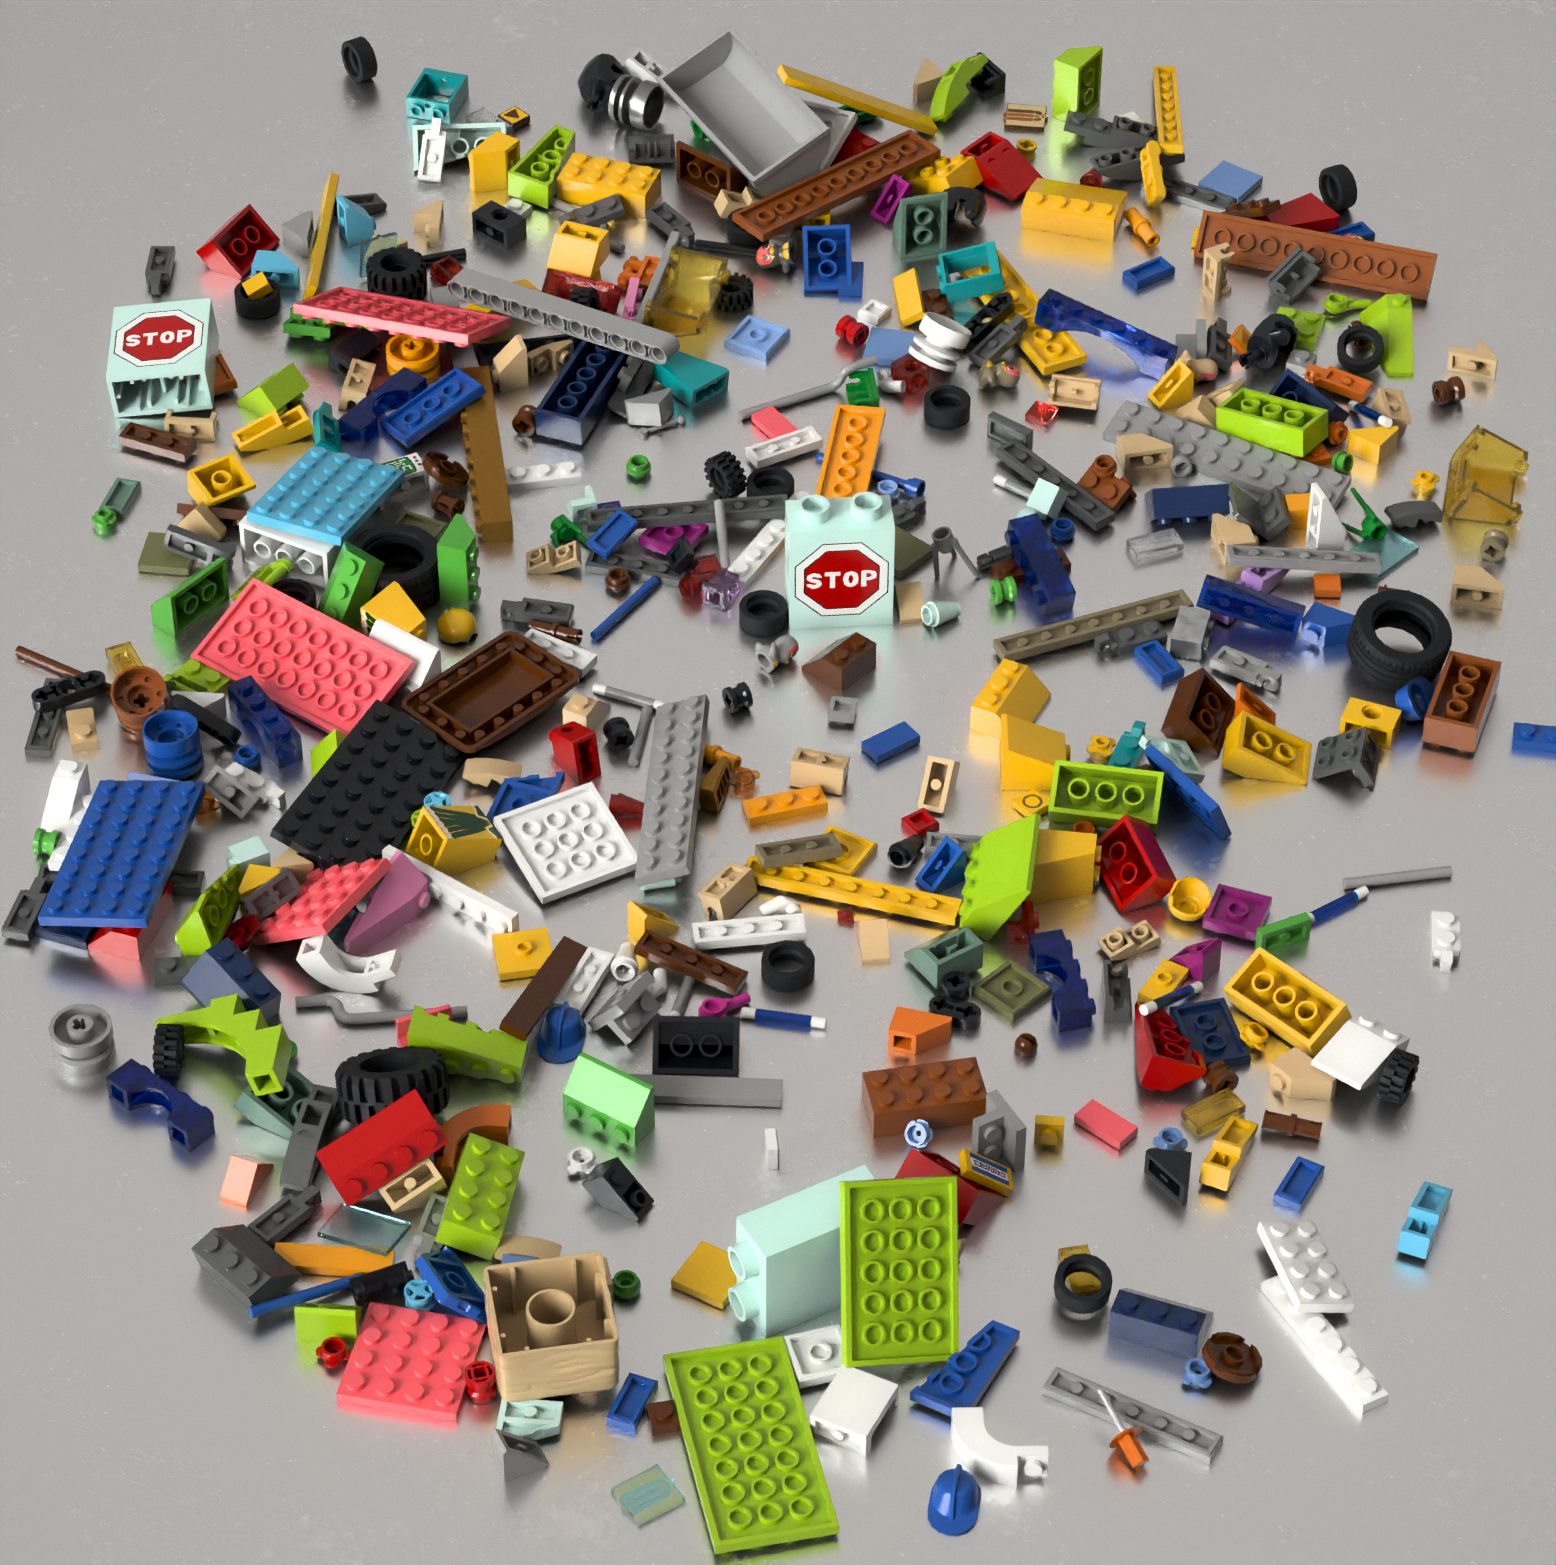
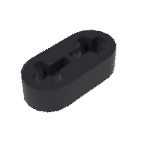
[929,995,981,1031]

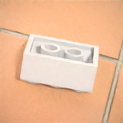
[368,618,442,697]

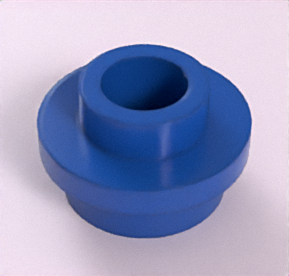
[1050,518,1075,541]
[234,745,261,769]

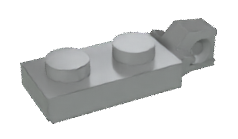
[1210,645,1282,692]
[412,1193,447,1264]

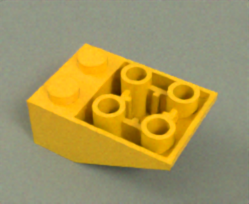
[900,154,983,195]

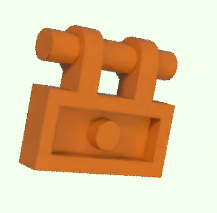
[617,256,660,293]

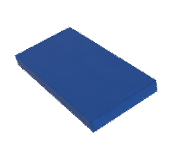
[379,367,486,448]
[1144,744,1232,840]

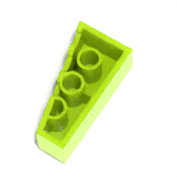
[508,125,575,209]
[407,1005,528,1084]

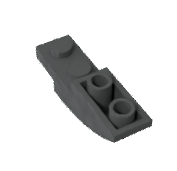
[1063,110,1158,149]
[1090,146,1185,180]
[279,1084,339,1191]

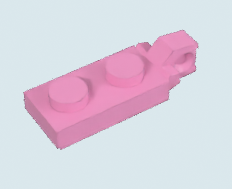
[622,277,643,321]

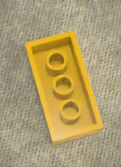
[557,152,661,219]
[1223,947,1352,1059]

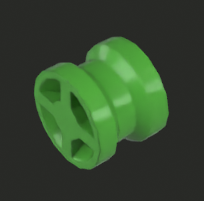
[990,576,1017,605]
[33,828,62,856]

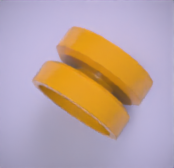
[386,333,441,388]

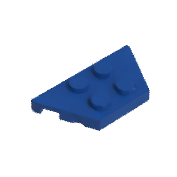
[486,772,565,833]
[415,1245,487,1324]

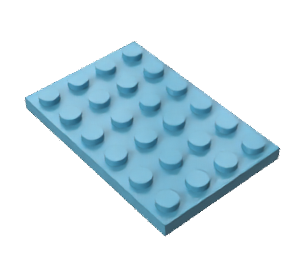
[247,446,405,546]

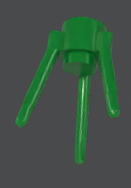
[1341,487,1387,542]
[550,514,588,548]

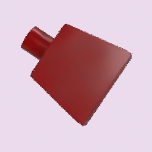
[548,721,602,785]

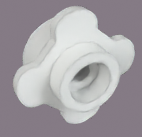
[567,1147,596,1175]

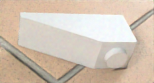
[621,47,672,99]
[1305,482,1348,551]
[40,759,90,833]

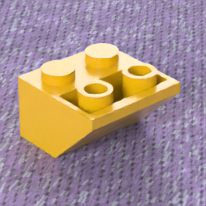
[468,131,520,193]
[547,220,610,280]

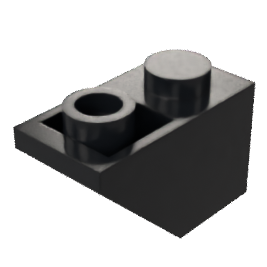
[582,1157,654,1221]

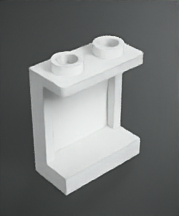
[810,1363,899,1457]

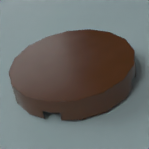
[422,451,469,490]
[1202,1332,1263,1384]

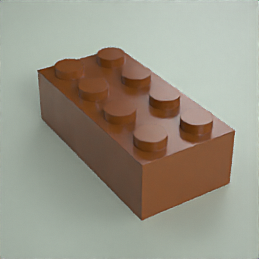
[1422,651,1502,753]
[862,1057,987,1138]

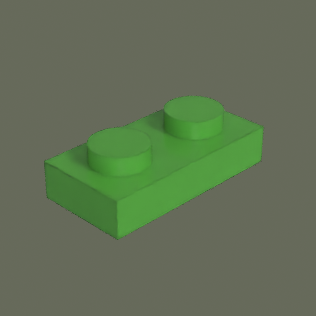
[1255,912,1311,952]

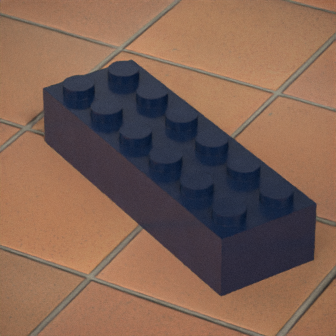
[535,340,629,445]

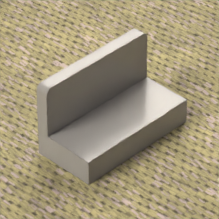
[1175,319,1207,361]

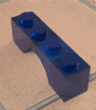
[338,367,427,450]
[227,675,303,769]
[1028,929,1096,1033]
[106,1058,215,1153]

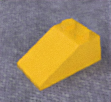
[1221,710,1312,785]

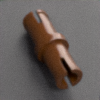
[528,619,583,646]
[1261,1110,1323,1141]

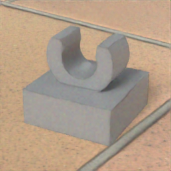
[769,228,798,246]

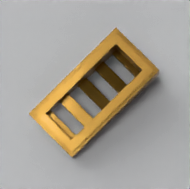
[699,756,732,812]

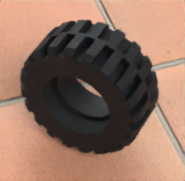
[335,1046,450,1125]

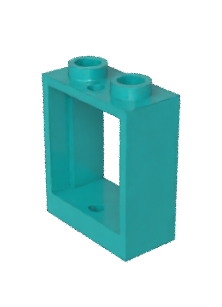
[406,68,469,124]
[936,241,1005,303]

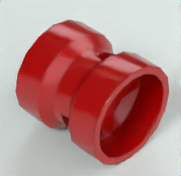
[835,315,869,347]
[465,1361,497,1404]

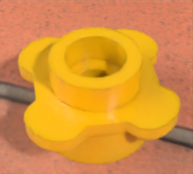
[1411,470,1440,494]
[1086,735,1116,760]
[1240,1022,1269,1051]

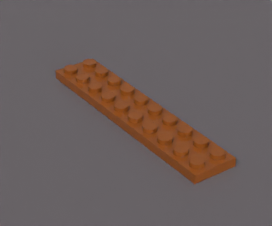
[732,129,941,242]
[1194,210,1438,302]

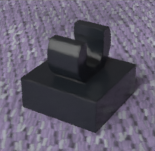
[666,537,699,574]

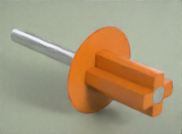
[1097,1388,1149,1469]

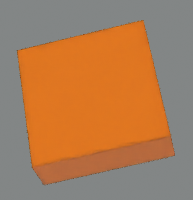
[1313,574,1341,598]

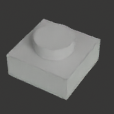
[1285,349,1317,375]
[827,696,857,724]

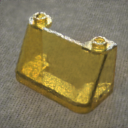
[643,245,730,337]
[1442,424,1529,526]

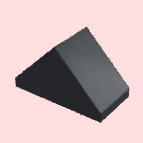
[1144,1148,1192,1206]

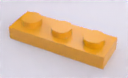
[742,785,828,826]

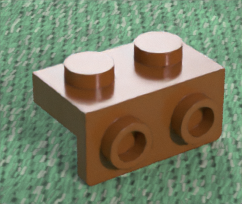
[1077,463,1137,513]

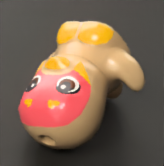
[1180,349,1218,383]

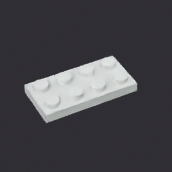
[1257,1221,1355,1313]

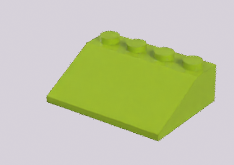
[959,813,1041,941]

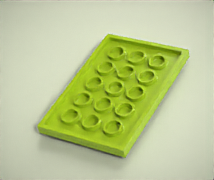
[839,1175,959,1367]

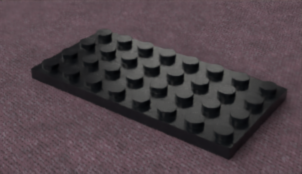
[270,699,468,869]

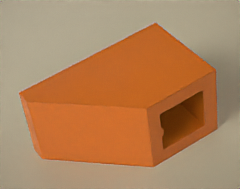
[888,1006,952,1055]

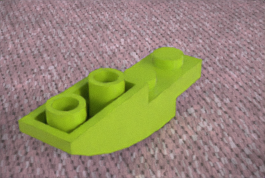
[929,53,988,122]

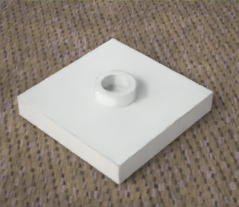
[783,1324,858,1389]

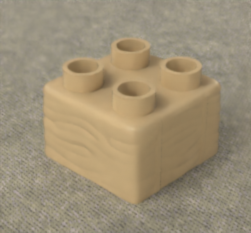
[483,1252,620,1402]

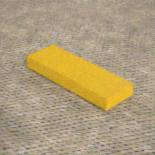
[893,268,925,327]

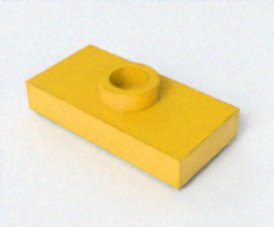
[1137,959,1189,1009]

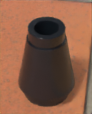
[887,834,924,868]

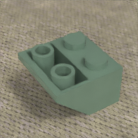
[904,927,984,989]

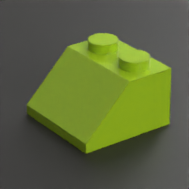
[237,362,310,416]

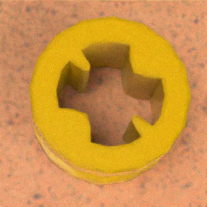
[1016,138,1037,159]

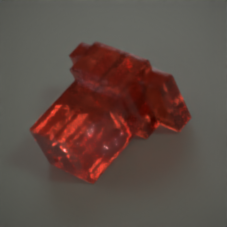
[837,906,855,923]

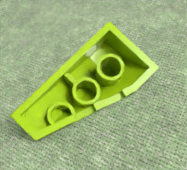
[1360,293,1414,377]
[175,864,243,956]

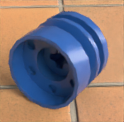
[141,710,204,780]

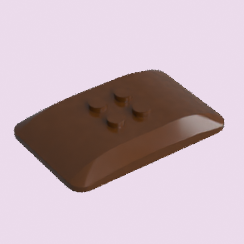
[401,631,579,753]

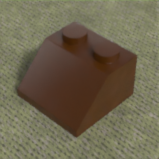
[802,632,876,693]

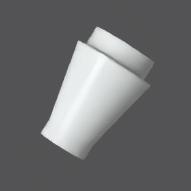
[610,942,639,981]

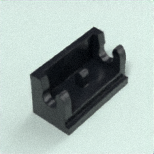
[967,52,1006,100]
[328,327,383,376]

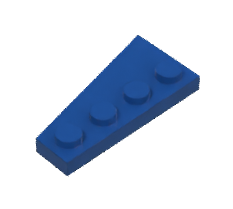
[910,1320,1020,1417]

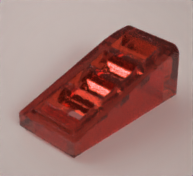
[430,255,464,286]

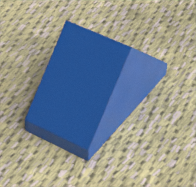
[915,835,966,894]

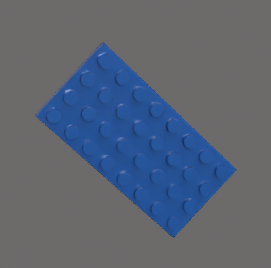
[38,779,206,928]

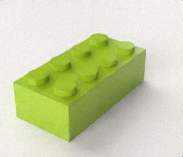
[1216,387,1328,457]
[1048,759,1164,834]
[435,1133,525,1261]

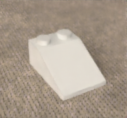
[1311,1013,1410,1090]

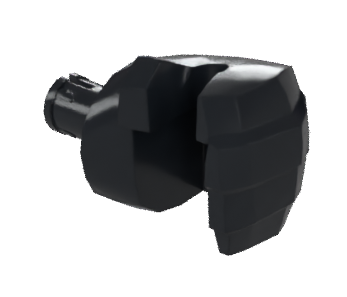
[578,54,623,112]
[921,186,987,227]
[1239,314,1298,369]

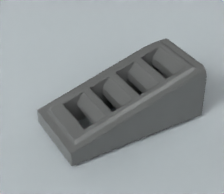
[333,193,387,218]

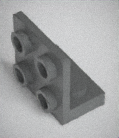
[1228,482,1291,541]
[1312,726,1381,787]

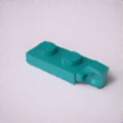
[313,401,341,453]
[1107,720,1146,769]

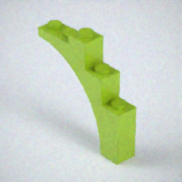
[155,993,293,1097]

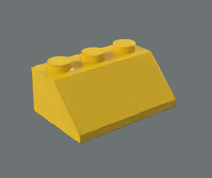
[970,658,1051,739]

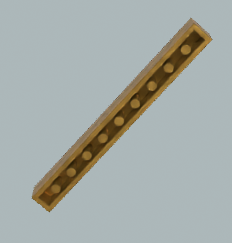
[460,365,513,543]

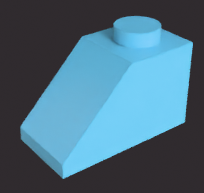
[336,195,376,247]
[251,250,300,290]

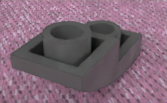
[1384,501,1444,528]

